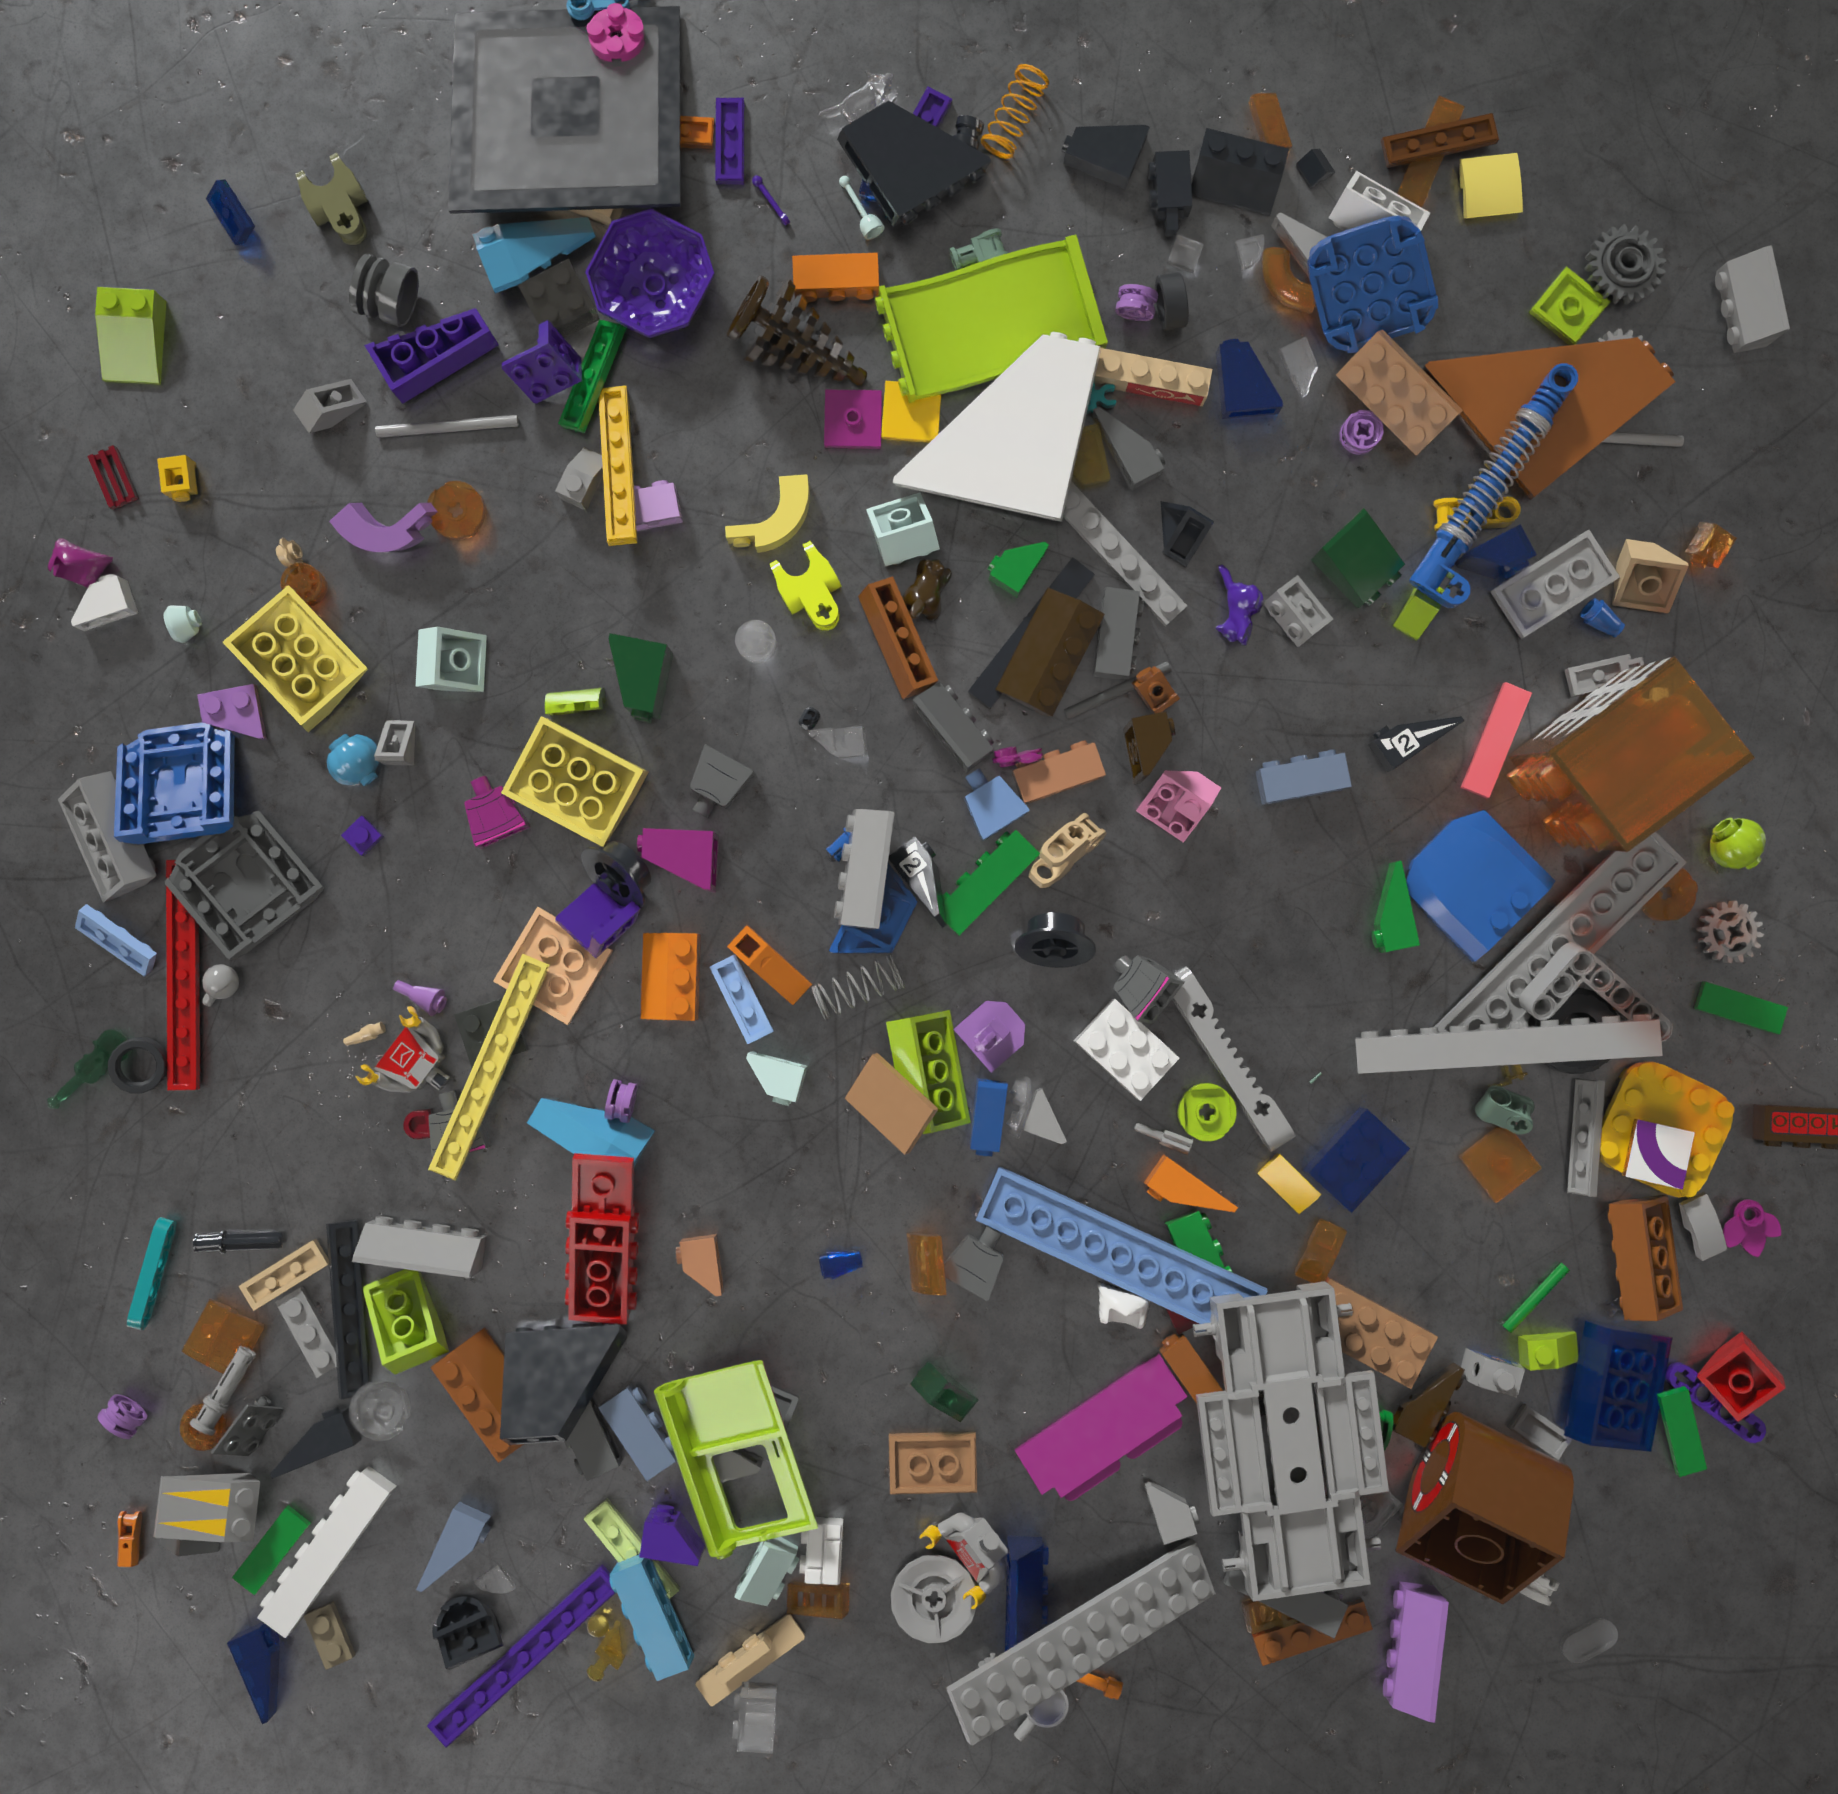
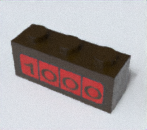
[1752,1104,1838,1150]

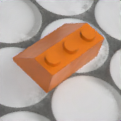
[640,933,701,1021]

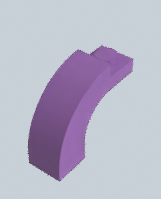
[329,503,438,552]

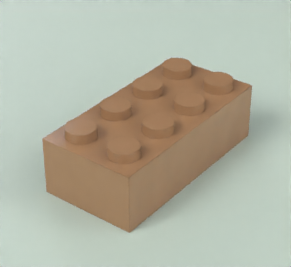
[1336,330,1463,456]
[1325,1277,1438,1389]

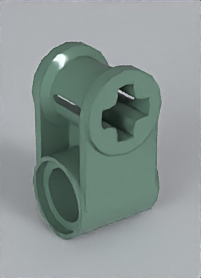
[1475,1085,1535,1134]

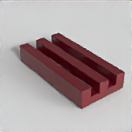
[87,445,139,510]

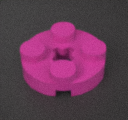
[587,3,645,62]

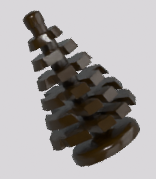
[727,275,867,386]

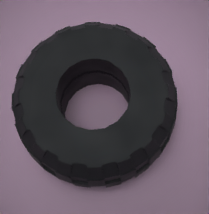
[1528,988,1618,1074]

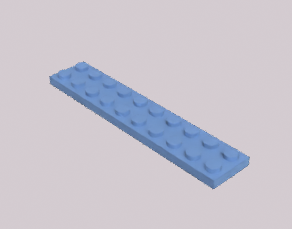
[976,1166,1268,1324]

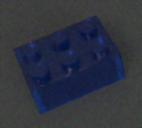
[1302,1107,1410,1213]

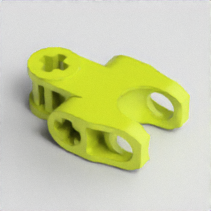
[769,541,842,631]

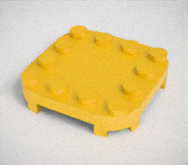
[1599,1061,1734,1198]

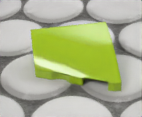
[545,688,606,716]

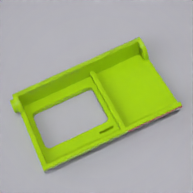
[654,1360,818,1560]

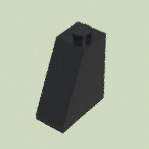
[1061,125,1150,189]

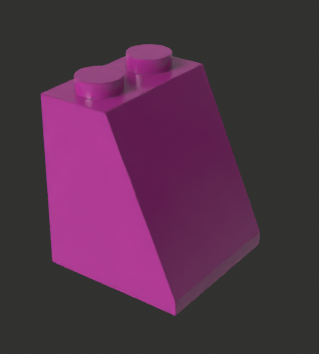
[637,828,719,892]

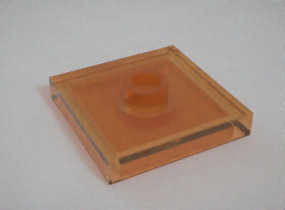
[1459,1126,1541,1203]

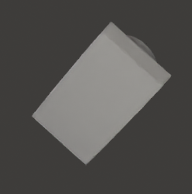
[1679,1192,1727,1261]

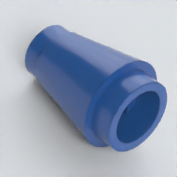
[1580,598,1625,638]

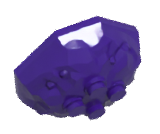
[585,209,715,338]

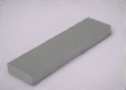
[1567,1078,1605,1197]

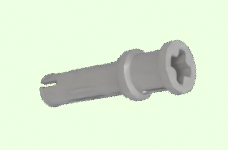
[190,1346,256,1435]

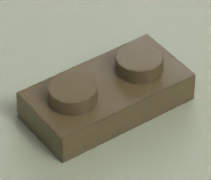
[304,1601,356,1670]

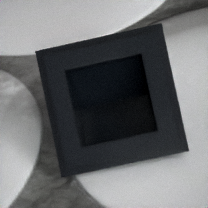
[1296,149,1335,188]

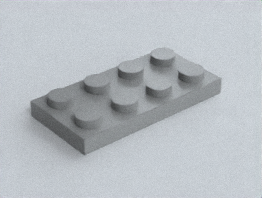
[1490,530,1620,639]

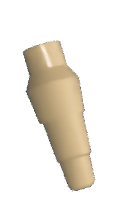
[343,1022,386,1046]

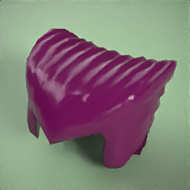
[48,538,113,589]

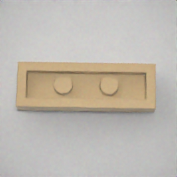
[239,1239,329,1311]

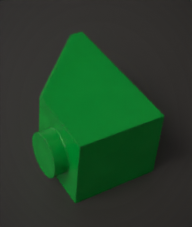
[987,542,1049,598]

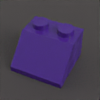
[639,1504,705,1566]

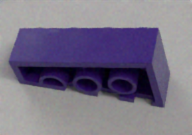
[364,308,499,404]

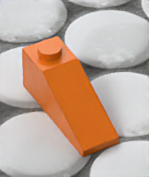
[1144,1154,1238,1212]

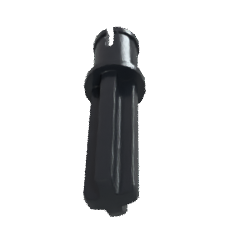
[193,1231,284,1254]

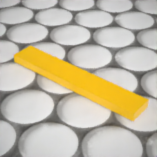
[599,386,638,546]

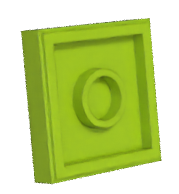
[1528,266,1610,345]

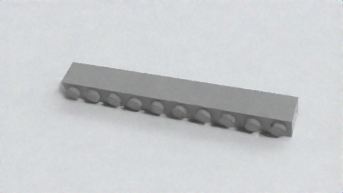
[1355,1014,1663,1074]

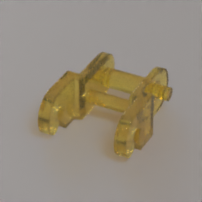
[1492,1064,1528,1087]

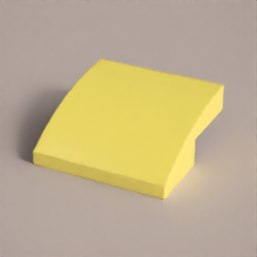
[1459,153,1523,218]

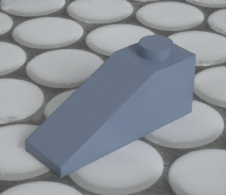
[416,1502,491,1592]

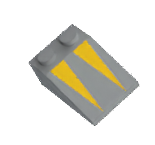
[154,1473,260,1542]

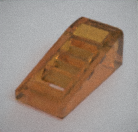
[787,1583,849,1619]

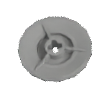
[891,1555,977,1643]

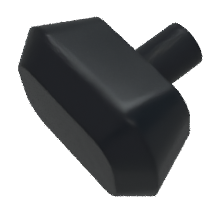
[799,707,820,730]

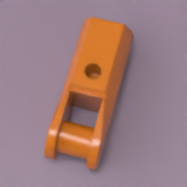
[117,1511,142,1567]

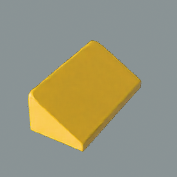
[1257,1153,1321,1214]

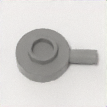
[1014,1689,1069,1742]

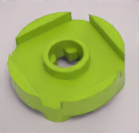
[1177,1083,1237,1141]

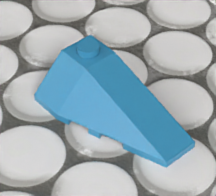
[472,217,596,293]
[527,1098,655,1167]

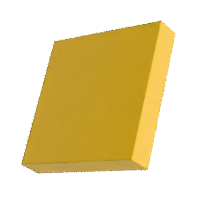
[881,381,941,443]

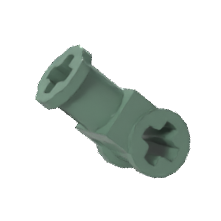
[949,228,1008,271]

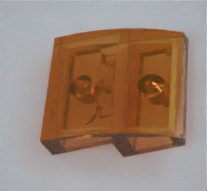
[907,1232,947,1296]
[182,1299,264,1374]

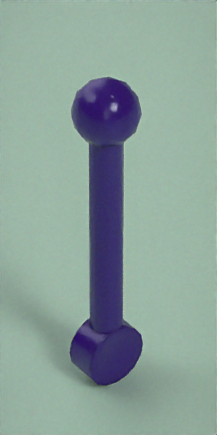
[752,175,790,226]

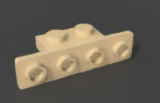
[695,1613,805,1706]

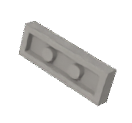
[275,1286,337,1378]

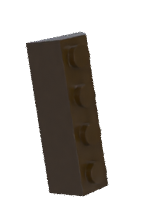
[995,588,1105,717]

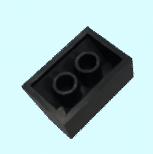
[1191,128,1289,216]

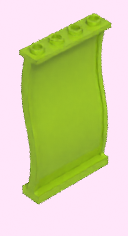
[875,234,1108,403]

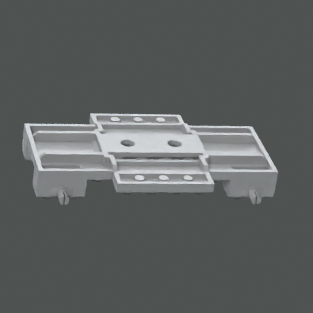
[1193,1281,1389,1602]

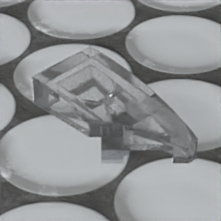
[1278,337,1318,397]
[808,726,867,758]

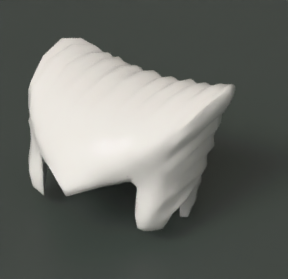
[1098,1282,1150,1329]

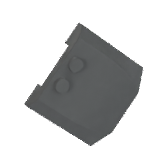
[165,811,325,961]

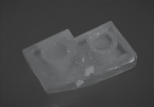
[1006,1076,1031,1139]

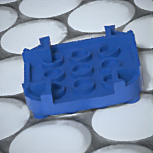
[1307,216,1438,353]

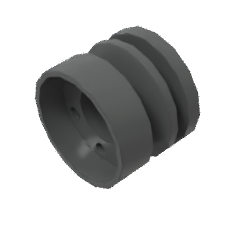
[349,254,419,327]

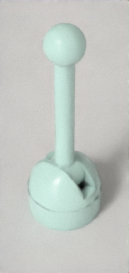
[839,176,885,240]

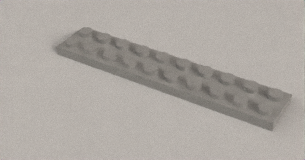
[1434,822,1687,1068]
[946,1539,1216,1746]

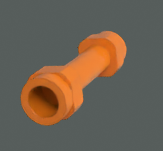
[1077,1673,1123,1700]

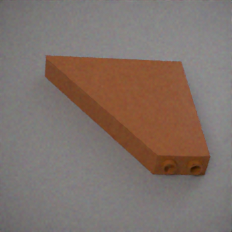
[1422,337,1676,500]

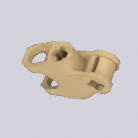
[1029,813,1107,888]

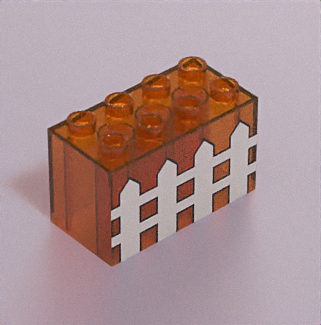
[1506,656,1755,852]

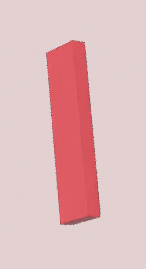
[1460,682,1532,799]

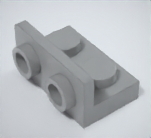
[1263,575,1333,647]

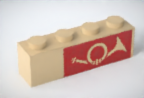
[1094,348,1213,407]

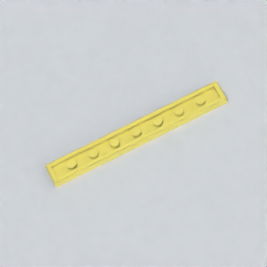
[428,954,550,1181]

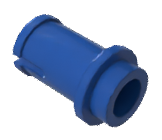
[826,828,850,862]

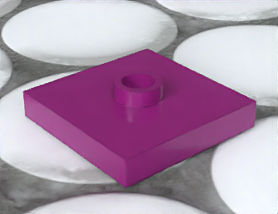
[824,389,882,449]

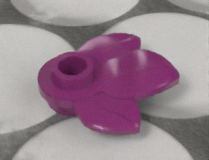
[992,746,1043,768]
[1723,1199,1781,1257]

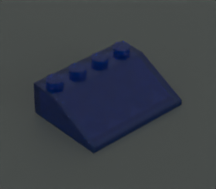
[1564,1321,1673,1452]
[1005,1536,1049,1651]

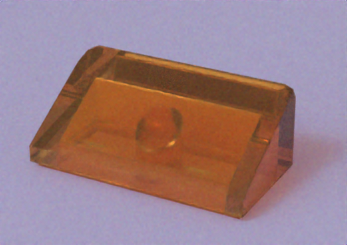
[1248,93,1292,148]

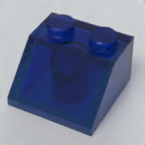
[1455,524,1537,580]

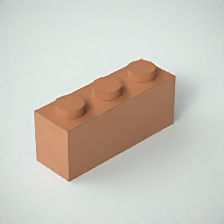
[1012,740,1106,804]

